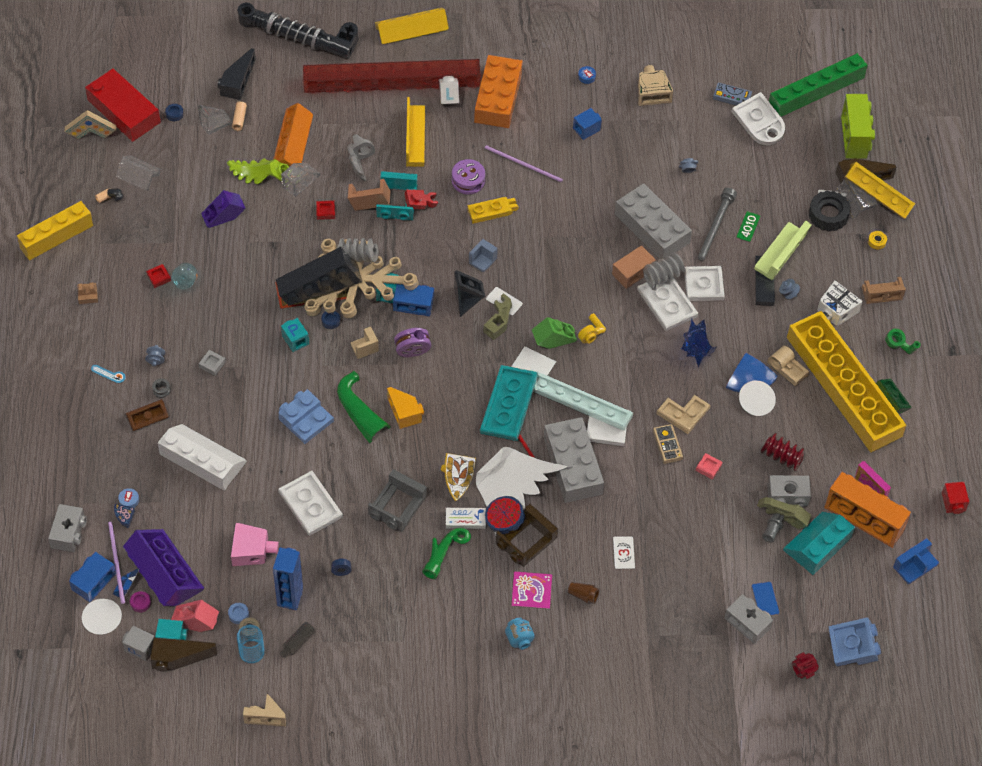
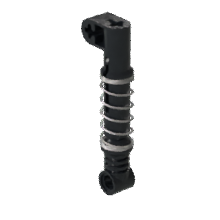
[237,2,359,59]

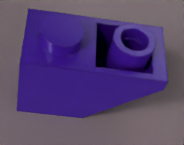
[201,190,246,228]

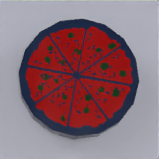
[485,496,525,534]

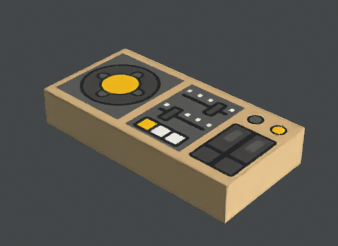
[653,424,683,464]

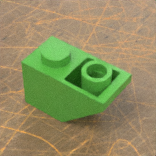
[532,317,577,349]

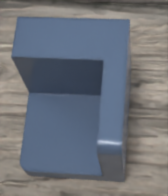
[469,239,498,272]

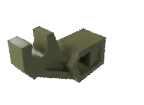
[483,293,512,340]
[757,497,811,529]

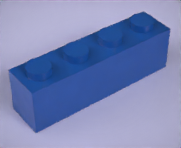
[273,547,303,610]

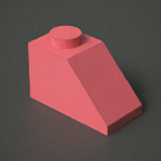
[171,600,219,632]

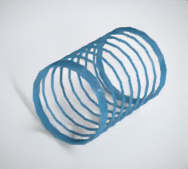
[237,625,265,663]

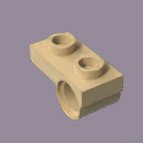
[767,346,809,386]

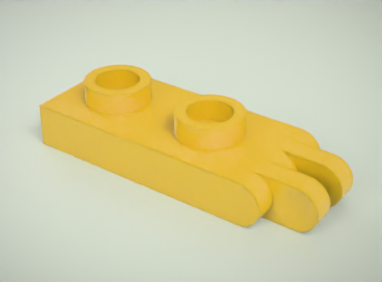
[467,197,519,224]

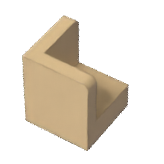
[351,327,379,359]

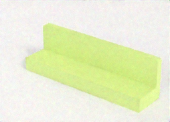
[754,221,812,280]

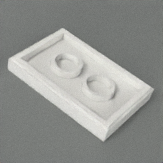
[637,276,698,331]
[278,471,343,536]

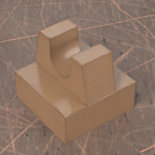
[77,282,98,304]

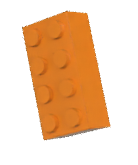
[474,55,523,128]
[824,472,911,548]

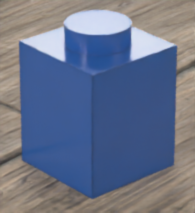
[573,108,602,140]

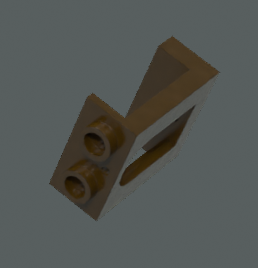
[495,504,558,567]

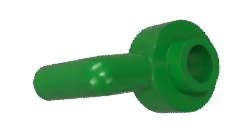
[885,328,921,354]

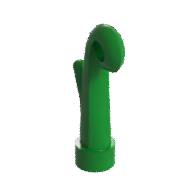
[422,528,471,579]

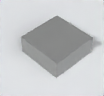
[199,350,226,376]

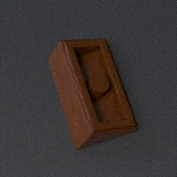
[125,399,169,431]

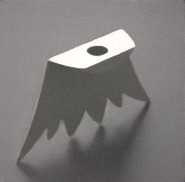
[476,447,567,535]

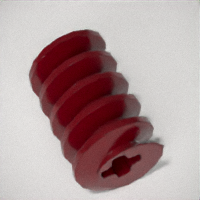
[761,433,804,471]

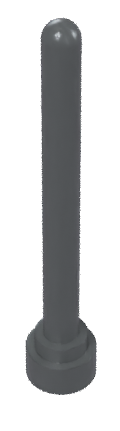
[698,188,737,261]

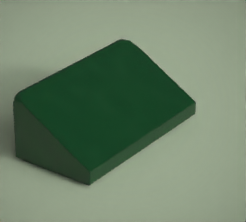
[876,379,912,414]

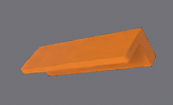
[273,103,313,171]

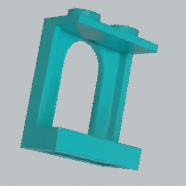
[376,171,417,220]

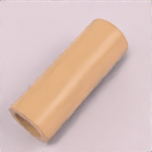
[232,102,247,131]

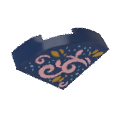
[114,504,135,528]

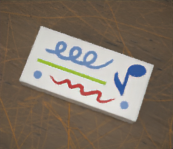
[446,508,486,529]

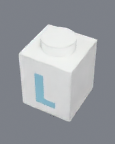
[439,76,459,104]

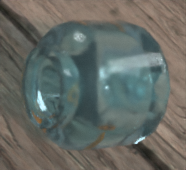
[171,263,198,289]

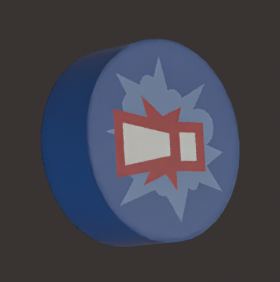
[578,66,596,84]

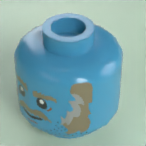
[505,618,535,650]

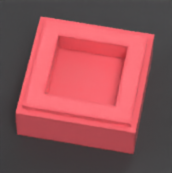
[695,453,723,480]

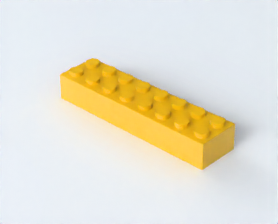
[787,311,907,453]

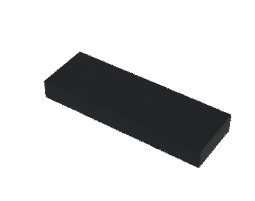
[755,256,775,306]

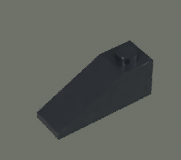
[217,48,256,100]

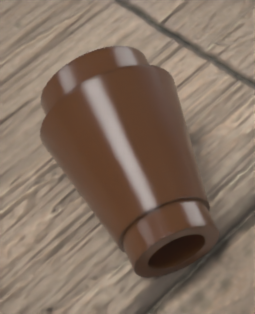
[568,582,599,604]

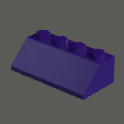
[123,529,204,606]

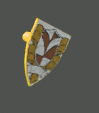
[441,453,476,501]

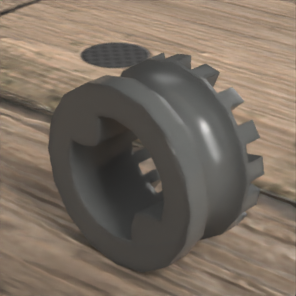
[152,378,170,398]

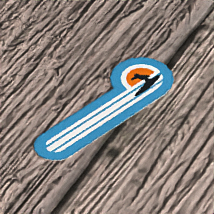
[91,365,125,383]

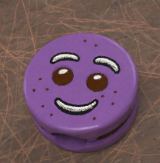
[452,159,485,194]
[394,328,431,357]

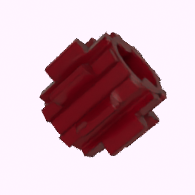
[791,652,819,679]

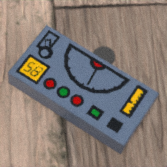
[713,82,752,106]

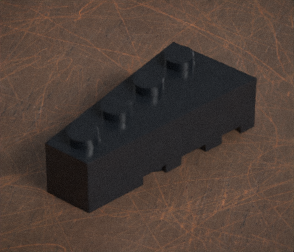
[275,247,362,306]

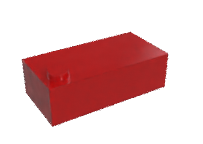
[85,68,161,142]

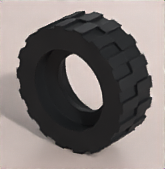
[808,191,850,232]

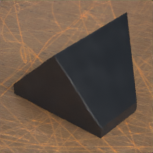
[454,270,486,317]

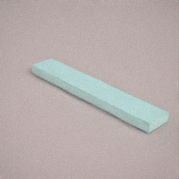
[530,369,633,431]

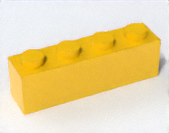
[17,201,93,261]

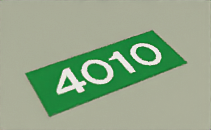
[736,211,760,242]

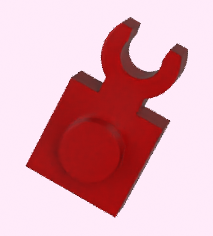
[404,190,438,209]

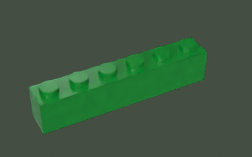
[769,53,868,117]

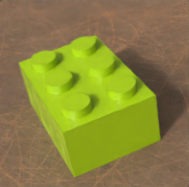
[841,94,875,159]

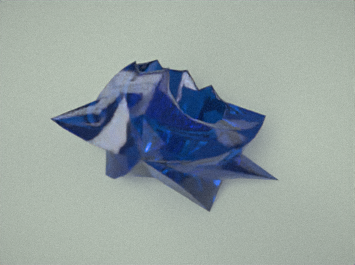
[681,318,717,368]

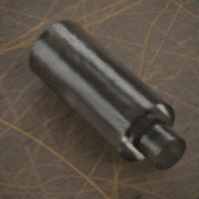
[280,622,315,658]

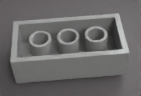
[615,184,692,259]
[544,417,604,503]

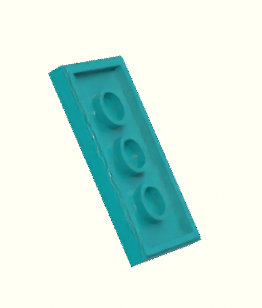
[480,365,538,441]

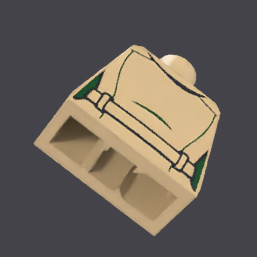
[638,65,673,106]

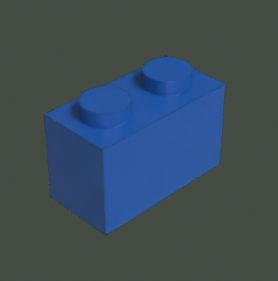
[393,284,434,316]
[69,552,116,602]

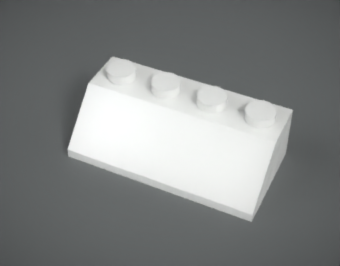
[158,424,247,490]

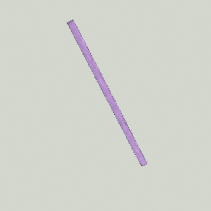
[485,145,563,182]
[108,522,125,604]

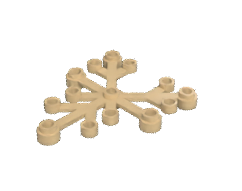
[305,239,419,318]

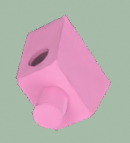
[231,523,279,566]

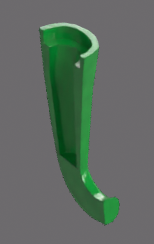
[337,371,391,444]

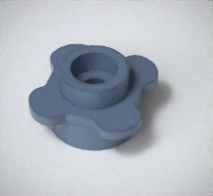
[679,158,698,173]

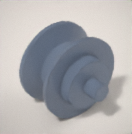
[779,279,800,299]
[145,345,165,366]

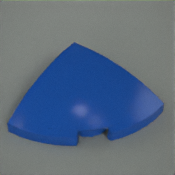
[726,353,778,392]

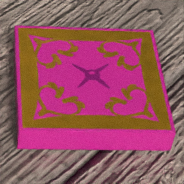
[854,461,891,497]

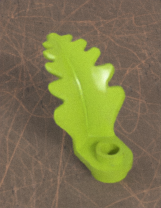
[227,158,291,184]

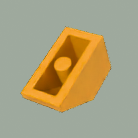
[387,387,424,429]

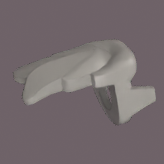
[347,134,375,181]

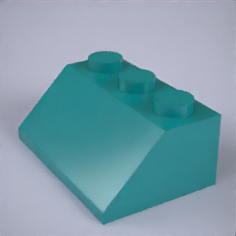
[783,512,855,575]

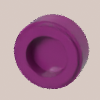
[130,591,151,613]

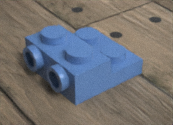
[278,389,334,444]
[829,618,881,666]

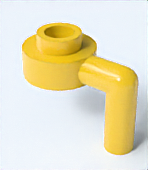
[578,313,606,344]

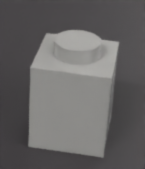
[122,626,155,661]

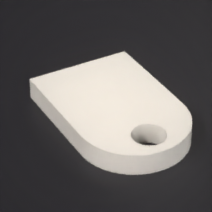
[731,92,785,145]

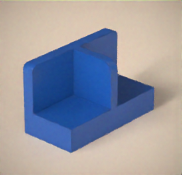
[893,538,939,584]

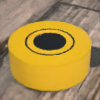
[868,231,887,250]

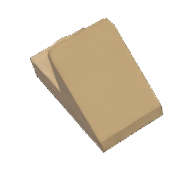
[243,694,286,726]

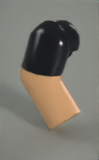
[95,188,124,203]

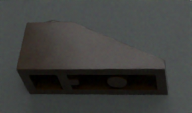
[836,158,897,190]
[150,637,217,672]

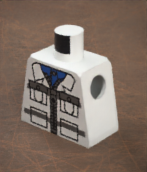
[817,281,863,326]

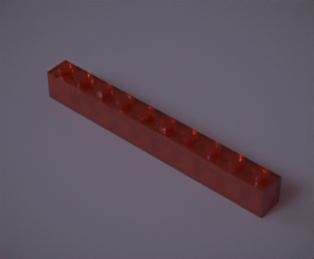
[303,59,481,93]

